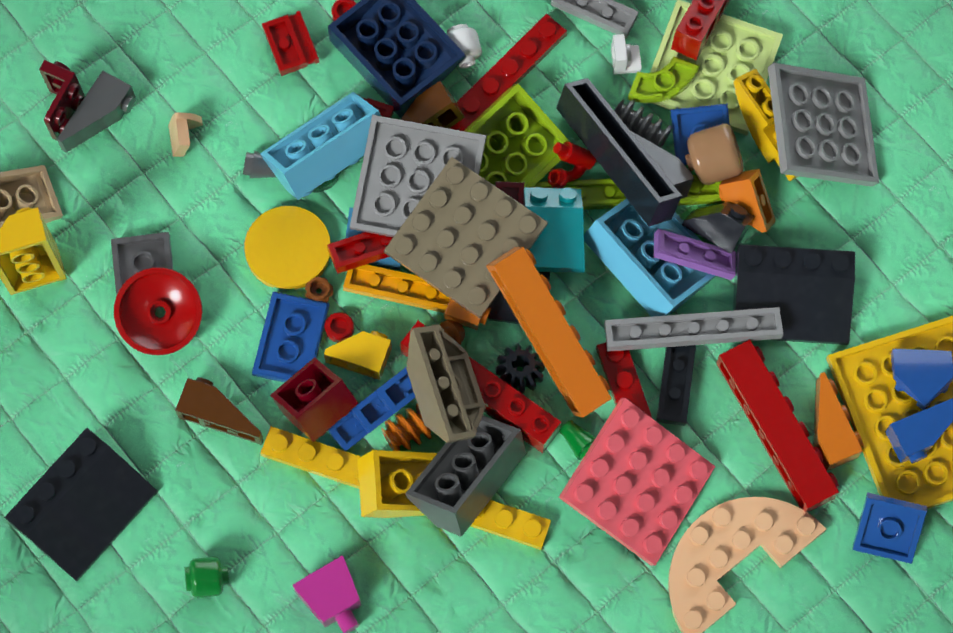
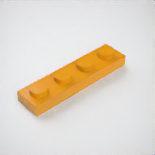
[343,264,450,313]

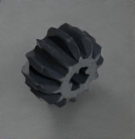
[495,343,545,394]

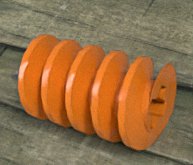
[381,403,432,451]

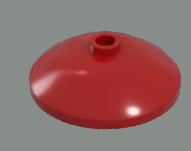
[114,267,202,356]

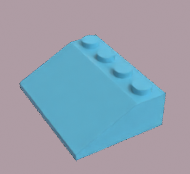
[584,199,716,317]

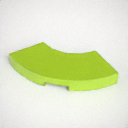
[628,56,700,103]

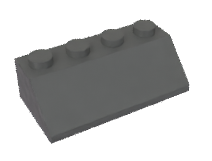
[405,416,526,537]

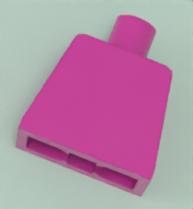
[293,556,361,633]

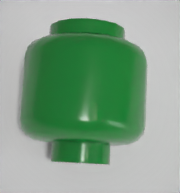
[185,557,229,598]

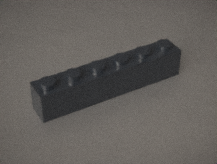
[556,78,682,226]

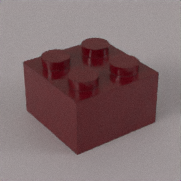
[270,357,359,442]

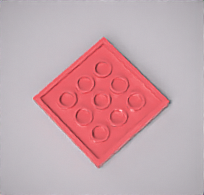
[558,398,716,566]

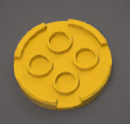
[244,206,331,290]

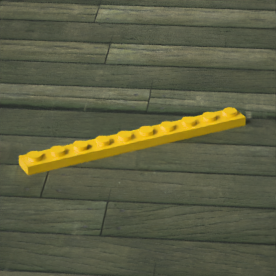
[260,426,551,550]

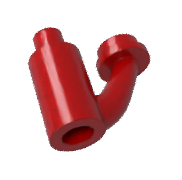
[548,141,596,188]

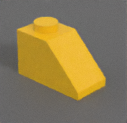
[324,331,392,380]

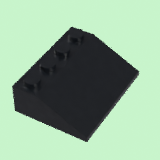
[733,244,855,345]
[5,428,158,581]

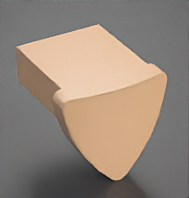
[168,112,203,157]

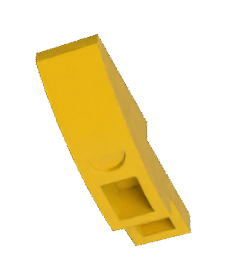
[733,69,799,182]

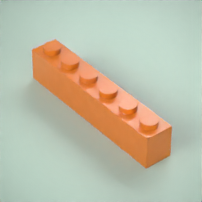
[486,247,612,418]

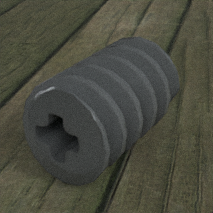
[614,99,672,148]

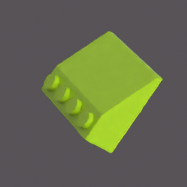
[464,83,570,187]

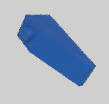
[885,398,953,463]

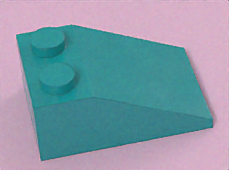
[523,187,585,273]

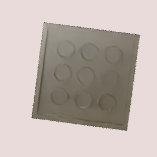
[384,157,548,319]

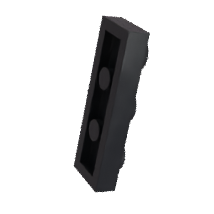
[656,345,696,426]

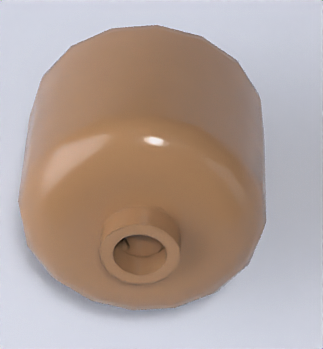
[685,123,744,185]

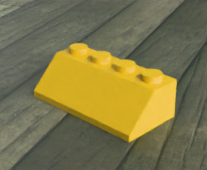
[0,207,67,295]

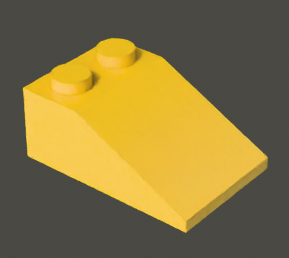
[358,450,438,518]

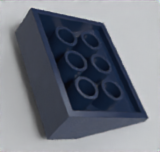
[328,0,466,118]

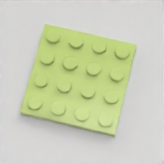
[650,0,783,136]

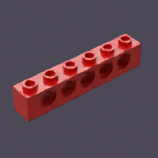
[671,0,730,60]
[400,320,561,454]

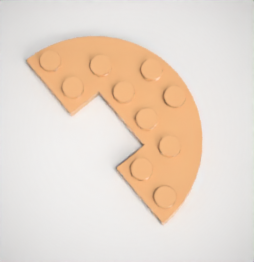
[668,497,826,633]

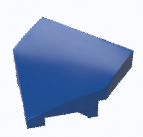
[891,349,953,410]

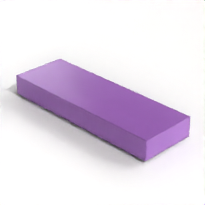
[654,229,736,280]

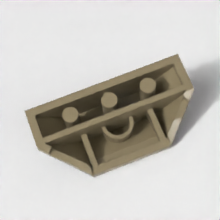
[406,324,485,443]

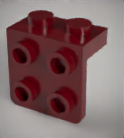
[39,60,85,140]

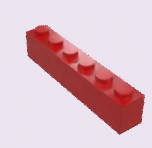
[716,340,839,512]

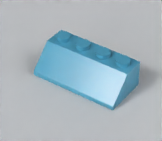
[260,92,381,200]

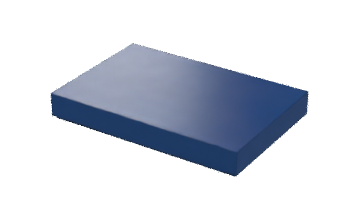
[252,292,330,383]

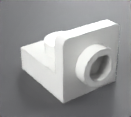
[611,34,642,75]

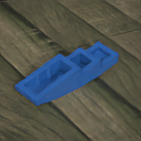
[328,367,415,451]

